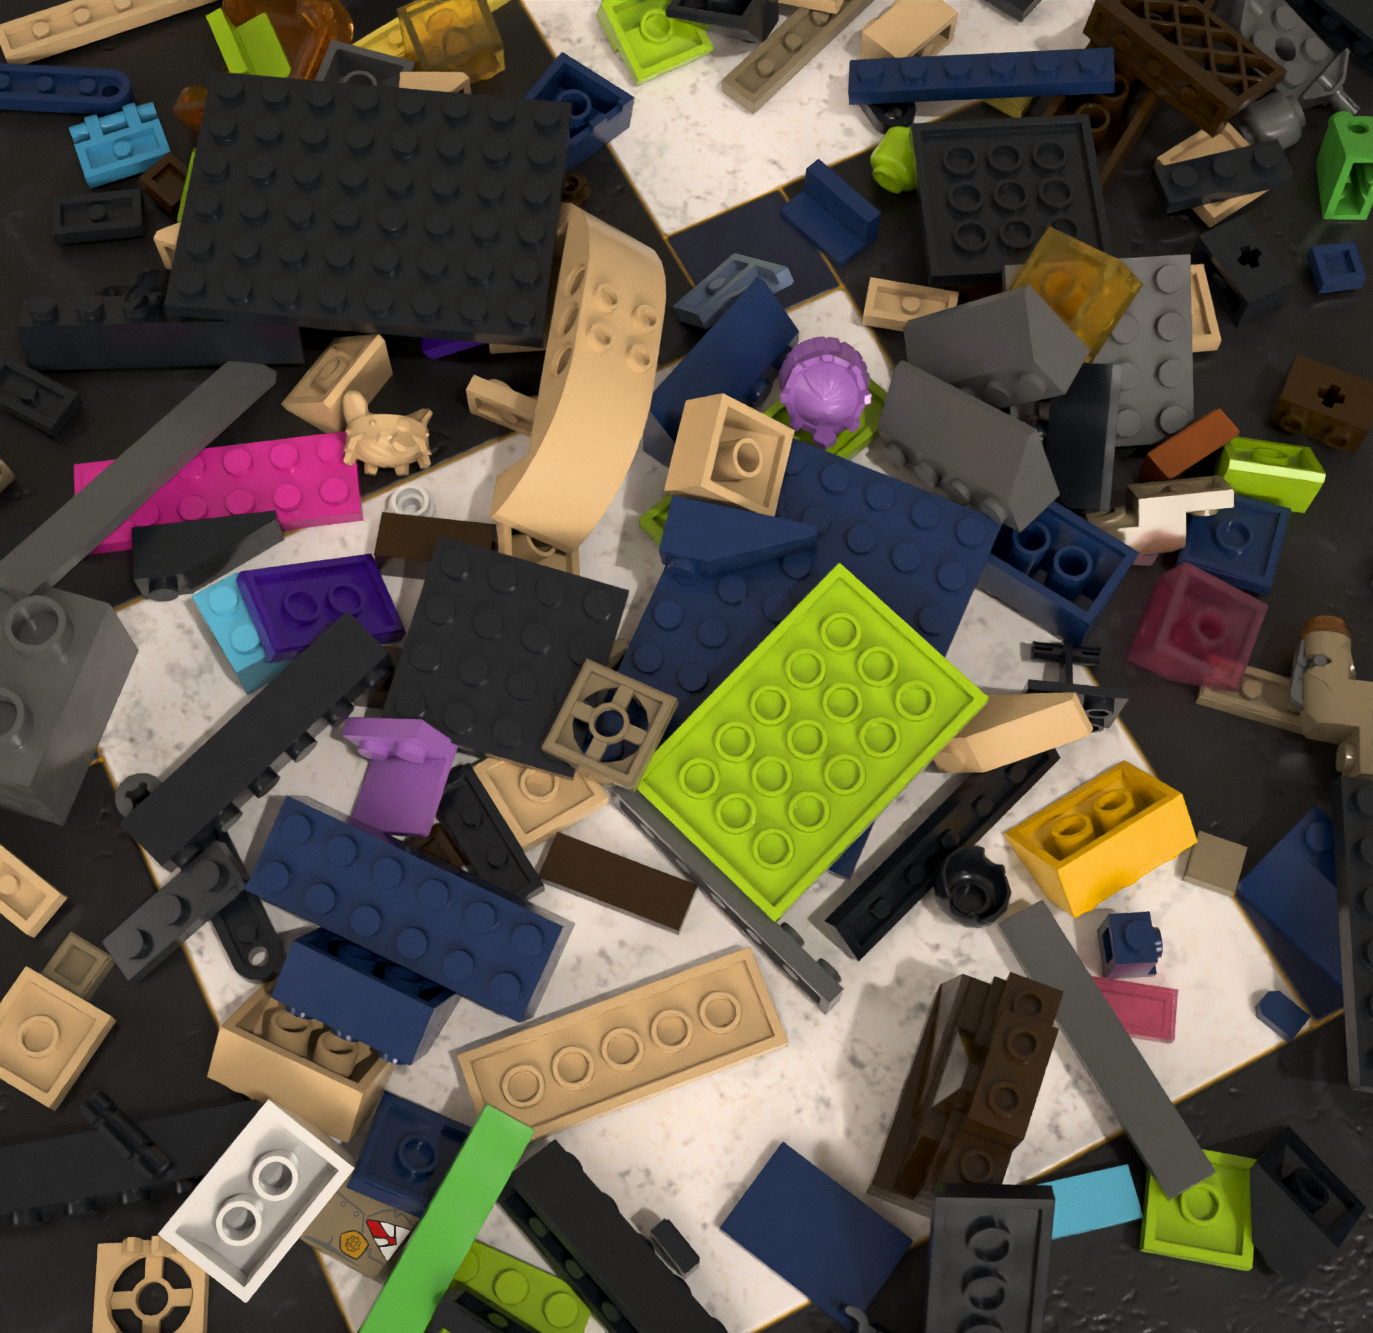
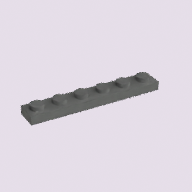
[612,785,844,1015]

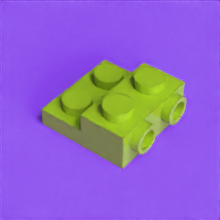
[596,0,714,86]

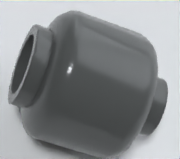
[1236,92,1306,150]

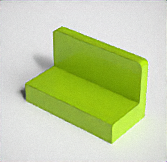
[206,8,295,78]

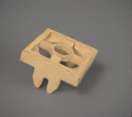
[92,1236,209,1333]

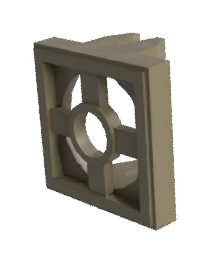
[542,659,679,793]

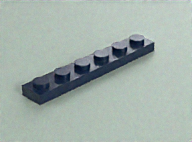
[848,47,1115,105]

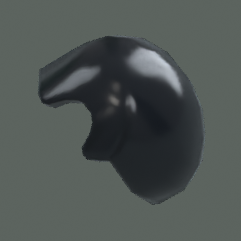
[933,845,1012,929]

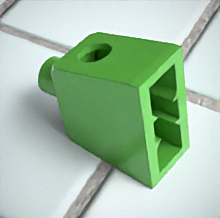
[1316,111,1373,220]

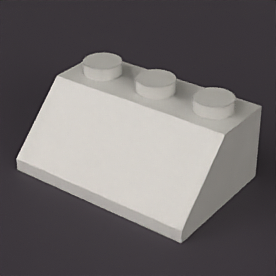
[158,1098,355,1303]

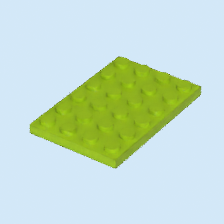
[637,563,989,923]

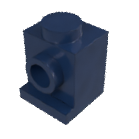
[1097,911,1163,980]

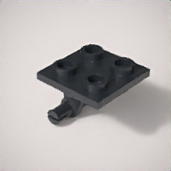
[1021,639,1130,733]

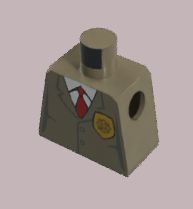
[299,1162,421,1284]

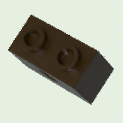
[1268,354,1373,453]

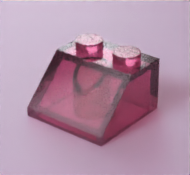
[1127,562,1269,692]

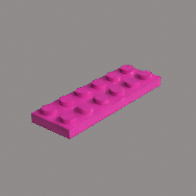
[74,431,364,555]

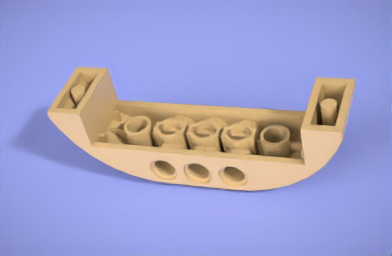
[489,202,666,554]

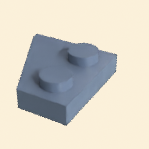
[672,253,794,329]

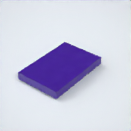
[236,553,406,663]

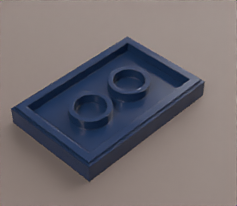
[719,1142,913,1332]

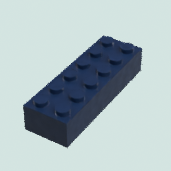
[244,795,576,1023]

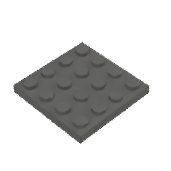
[1001,254,1194,447]

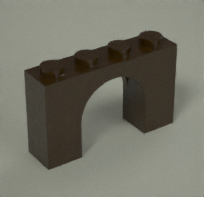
[354,512,498,709]

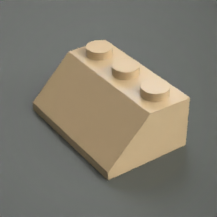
[207,979,396,1143]

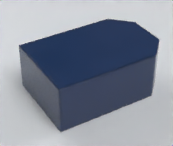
[1255,991,1311,1043]

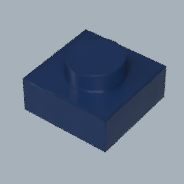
[1307,241,1367,294]

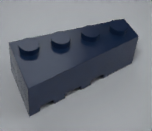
[523,52,635,173]

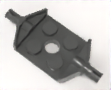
[1228,0,1361,115]

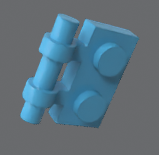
[69,101,171,189]

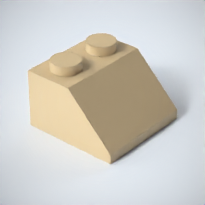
[663,393,795,517]

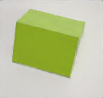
[1213,437,1326,513]

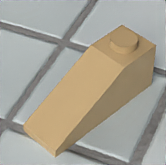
[933,692,1093,773]

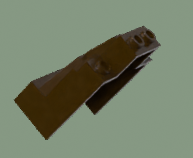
[866,972,1064,1219]

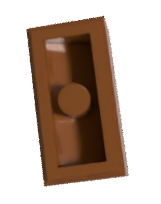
[1138,408,1240,482]

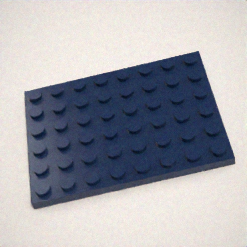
[582,438,1002,882]

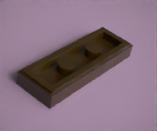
[538,832,697,935]

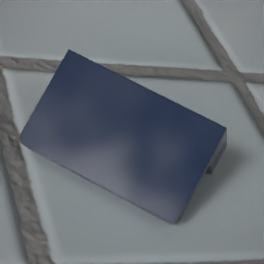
[780,159,881,267]

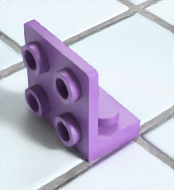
[341,717,458,838]

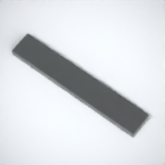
[998,900,1216,1201]

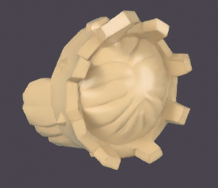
[342,390,433,476]

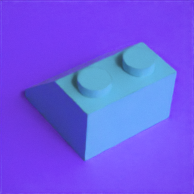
[192,572,295,695]

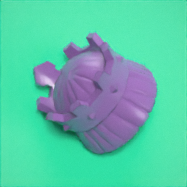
[778,336,871,450]

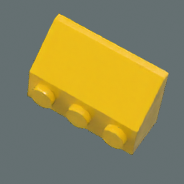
[1004,760,1198,919]

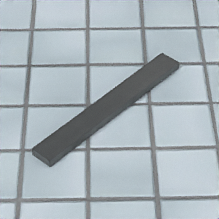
[0,361,276,600]

